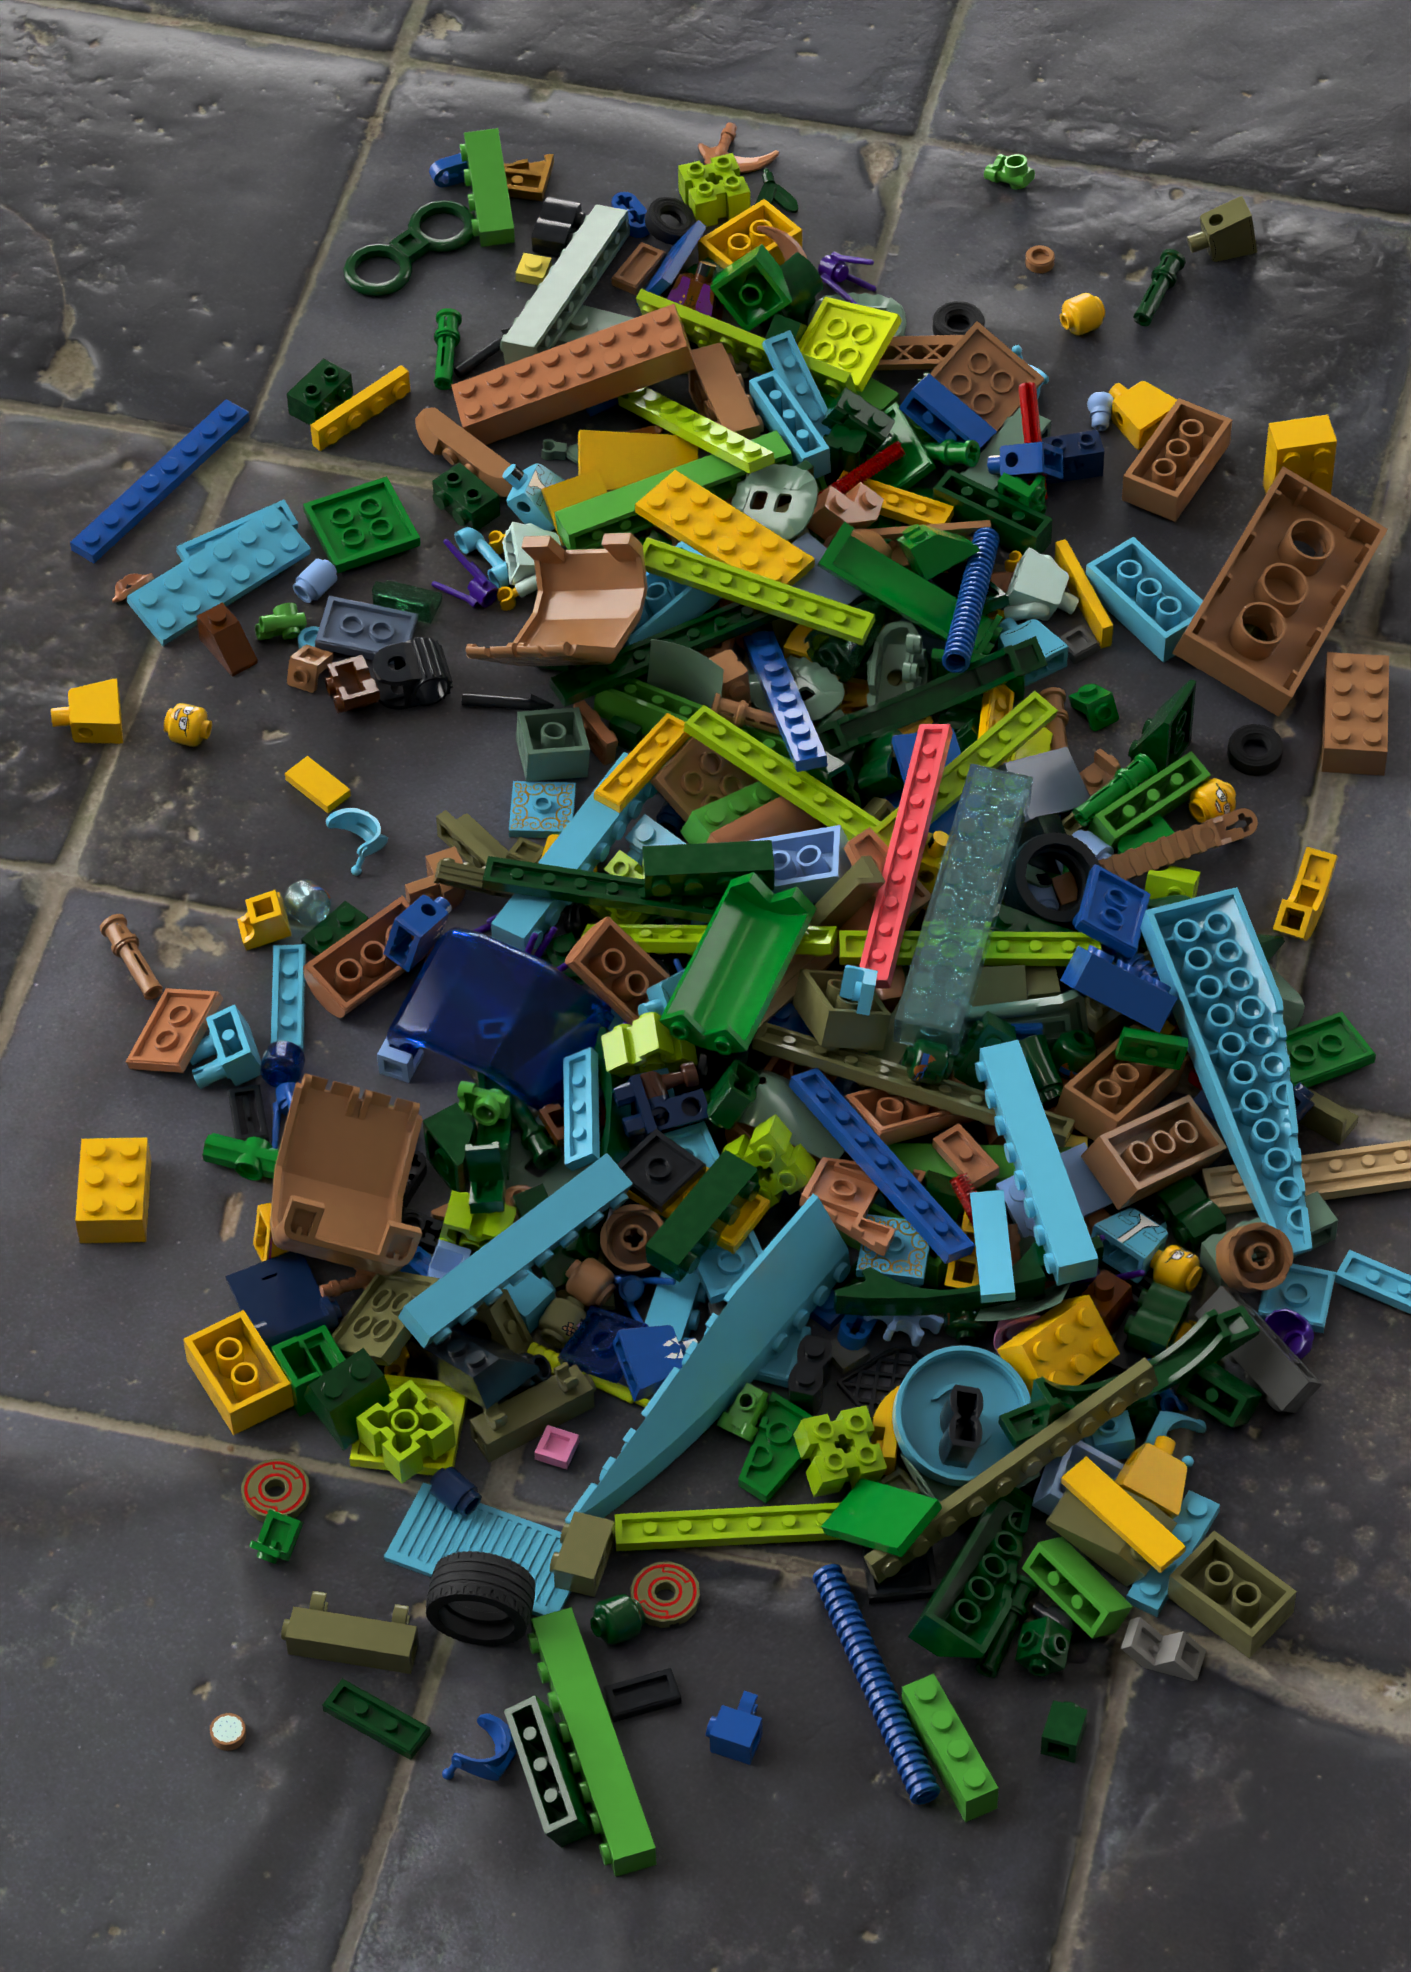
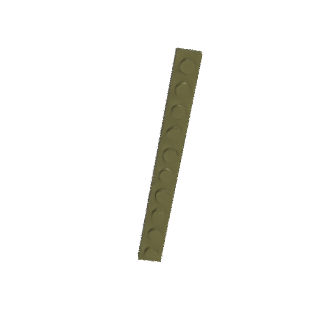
[751,1022,1075,1148]
[864,1357,1159,1583]

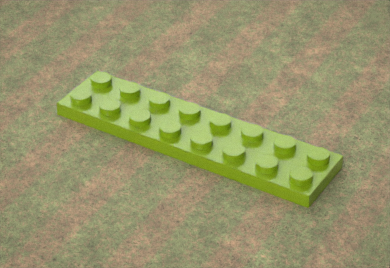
[636,289,858,398]

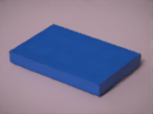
[636,220,706,306]
[1075,864,1151,959]

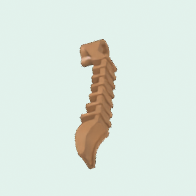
[1051,808,1258,906]

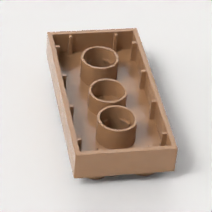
[1172,466,1388,717]

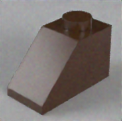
[196,602,258,677]

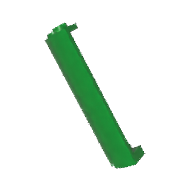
[817,522,1003,655]
[659,872,817,1055]

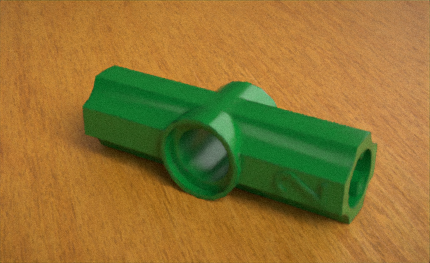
[202,1133,279,1181]

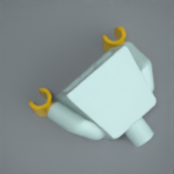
[488,522,561,611]
[987,547,1079,626]

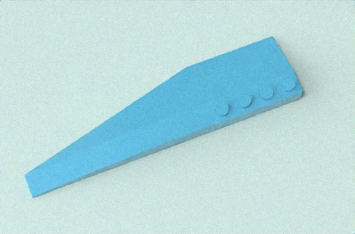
[1140,887,1312,1255]
[565,1194,851,1524]

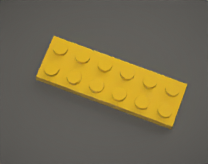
[635,470,815,586]

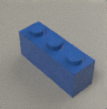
[899,374,997,453]

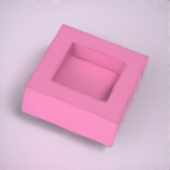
[534,1425,580,1470]

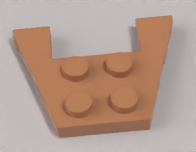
[799,1157,926,1256]

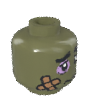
[538,1296,589,1349]

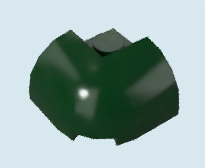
[759,252,824,330]

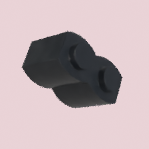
[531,196,586,257]
[788,1335,832,1416]
[939,1385,983,1469]

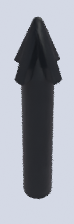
[454,328,510,378]
[462,693,554,711]

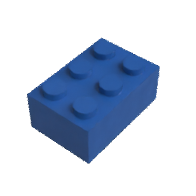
[1060,945,1178,1033]

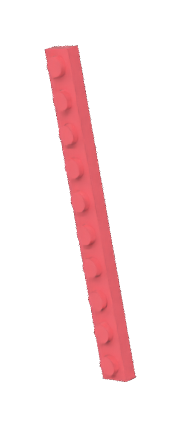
[859,724,953,988]

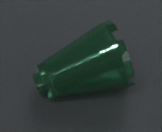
[804,600,887,682]

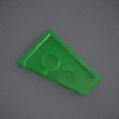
[738,1391,814,1503]

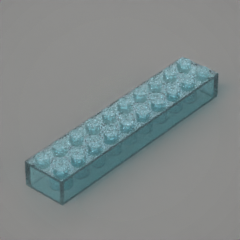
[893,763,1033,1056]

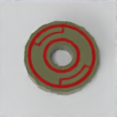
[241,1459,310,1522]
[630,1561,700,1628]

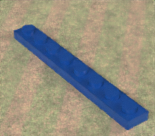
[70,399,250,563]
[743,631,828,772]
[788,1068,975,1264]

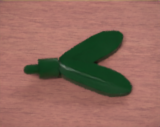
[756,168,798,213]

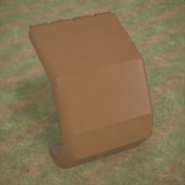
[466,533,648,667]
[270,1073,423,1276]

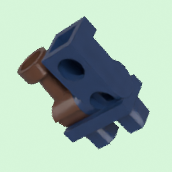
[612,1061,710,1138]

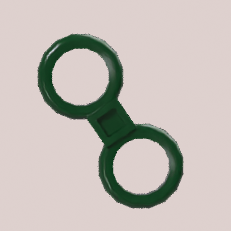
[343,200,475,297]

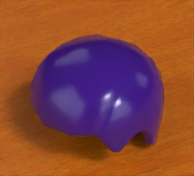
[1264,1308,1314,1360]

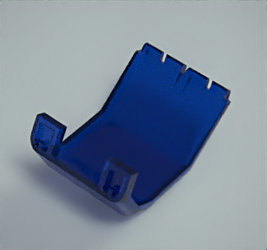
[387,927,615,1112]

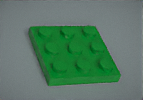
[303,476,421,574]

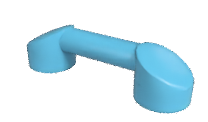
[454,527,509,588]

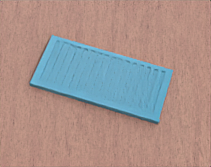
[384,1482,572,1617]

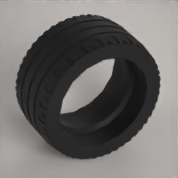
[1000,832,1101,929]
[426,1551,535,1646]

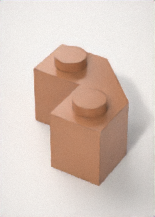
[806,482,884,540]

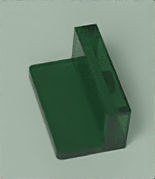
[372,580,443,624]

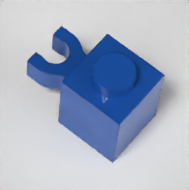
[706,1691,763,1765]

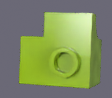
[1144,865,1201,899]

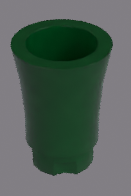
[1019,1034,1064,1111]

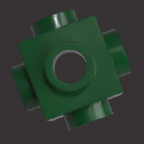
[1015,1616,1072,1677]

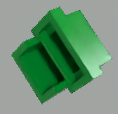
[271,1325,346,1417]

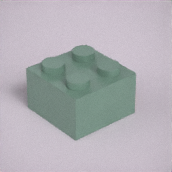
[516,707,590,782]

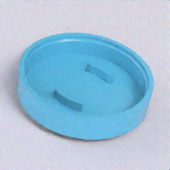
[892,1345,1031,1487]

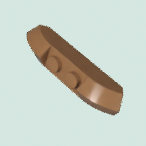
[415,407,513,497]

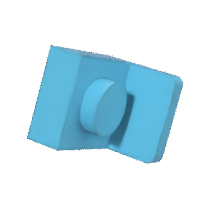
[840,965,878,1016]

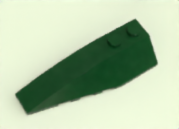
[908,1487,1033,1658]

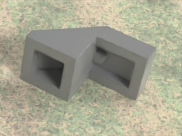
[1121,1617,1206,1681]

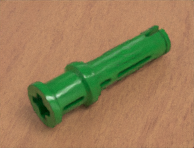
[434,308,462,390]
[922,439,980,467]
[1073,753,1157,826]

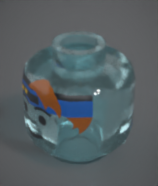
[284,879,332,926]

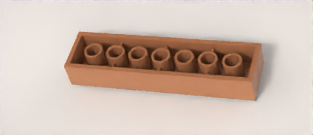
[451,304,696,445]

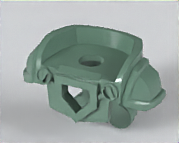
[867,621,931,707]

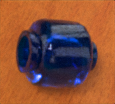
[260,1040,306,1088]

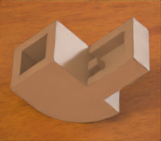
[405,846,466,909]

